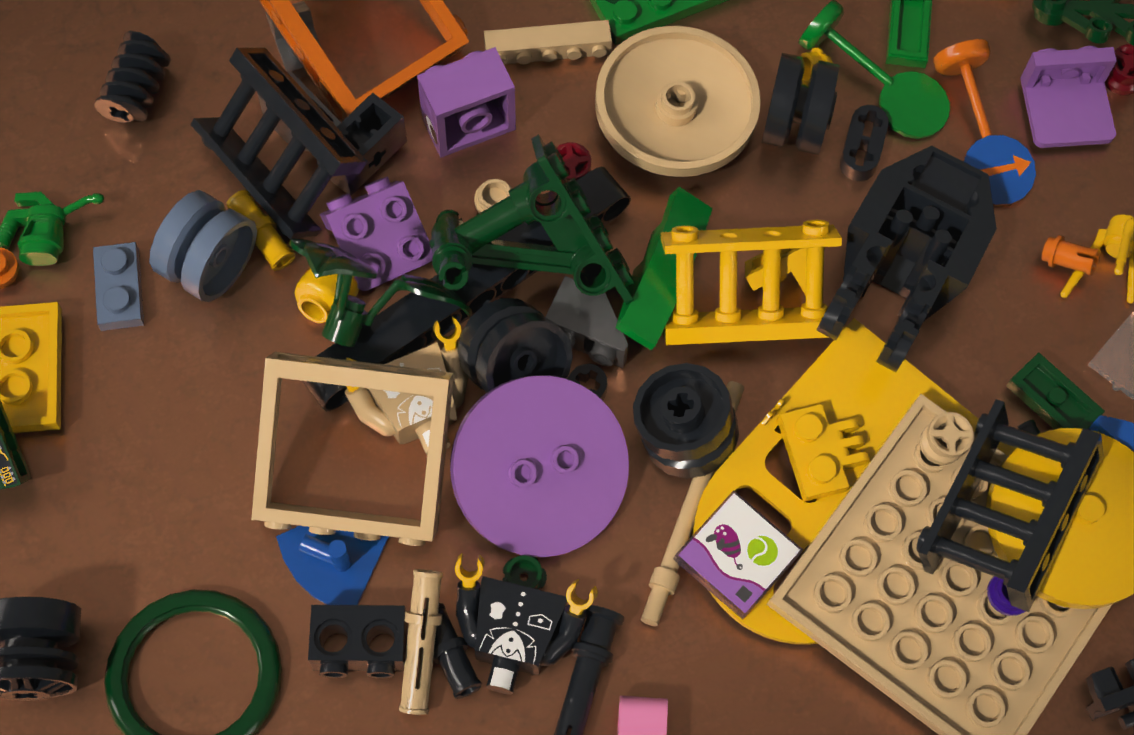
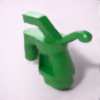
[0,192,104,266]

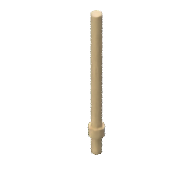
[641,381,744,626]

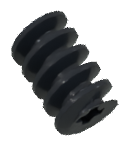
[94,30,171,123]

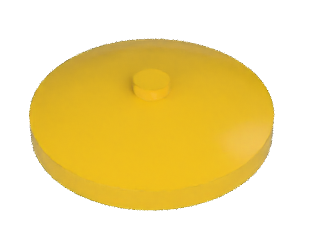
[986,428,1134,609]

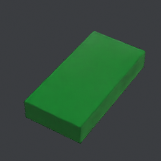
[885,0,932,69]

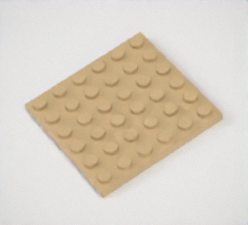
[766,394,1112,735]

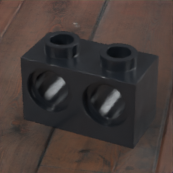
[308,605,408,678]

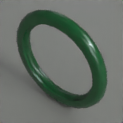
[104,589,282,735]

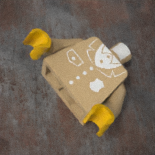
[345,317,468,455]

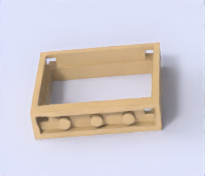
[251,352,454,546]

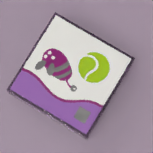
[673,490,803,620]

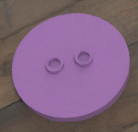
[450,376,629,557]

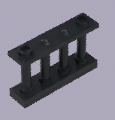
[190,48,368,239]
[916,399,1104,612]

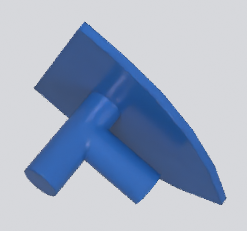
[276,526,389,605]

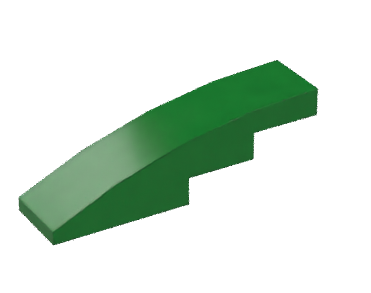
[615,187,713,350]

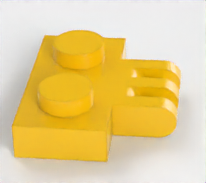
[777,404,870,502]

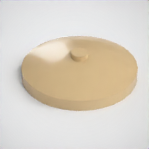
[595,26,761,177]

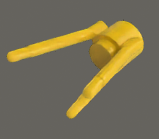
[1060,214,1134,304]

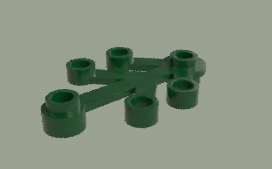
[1032,0,1134,46]

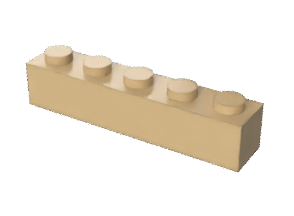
[484,20,612,65]

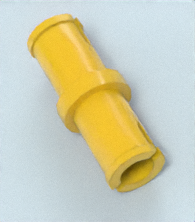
[226,189,295,271]

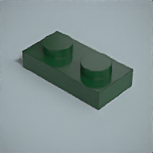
[1006,352,1105,429]

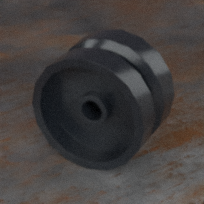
[762,53,839,155]
[457,298,573,393]
[633,363,739,479]

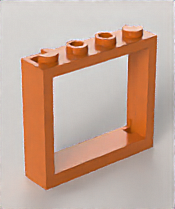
[259,0,470,122]

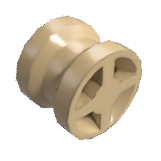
[919,412,974,465]

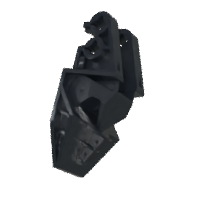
[816,146,997,373]

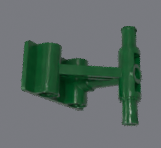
[429,134,635,305]

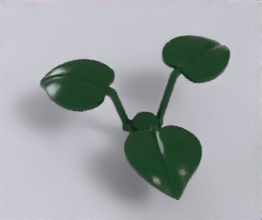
[289,239,472,347]

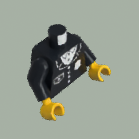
[455,553,598,694]

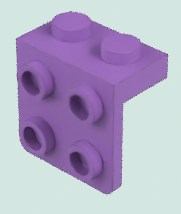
[1020,46,1117,148]
[320,176,432,291]

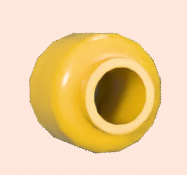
[294,266,359,323]

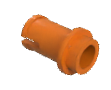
[1042,235,1101,276]

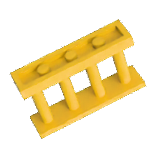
[661,220,842,345]

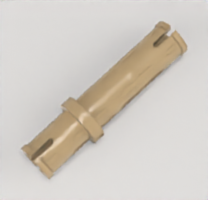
[399,569,443,715]

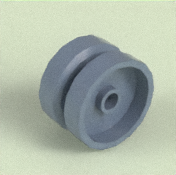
[149,190,257,302]

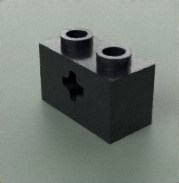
[330,93,407,196]

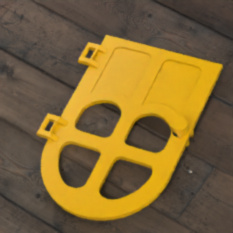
[693,318,1015,645]

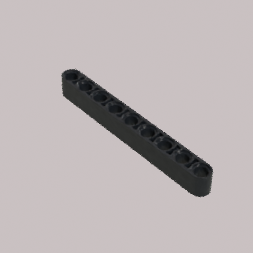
[302,166,631,411]

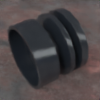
[0,597,81,701]

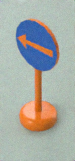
[933,39,1036,206]

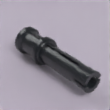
[554,605,624,735]

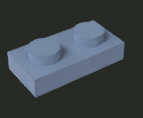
[93,242,144,331]

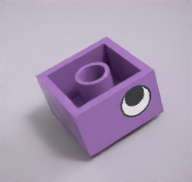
[417,47,516,158]

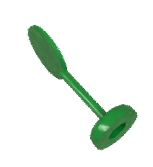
[798,0,950,139]

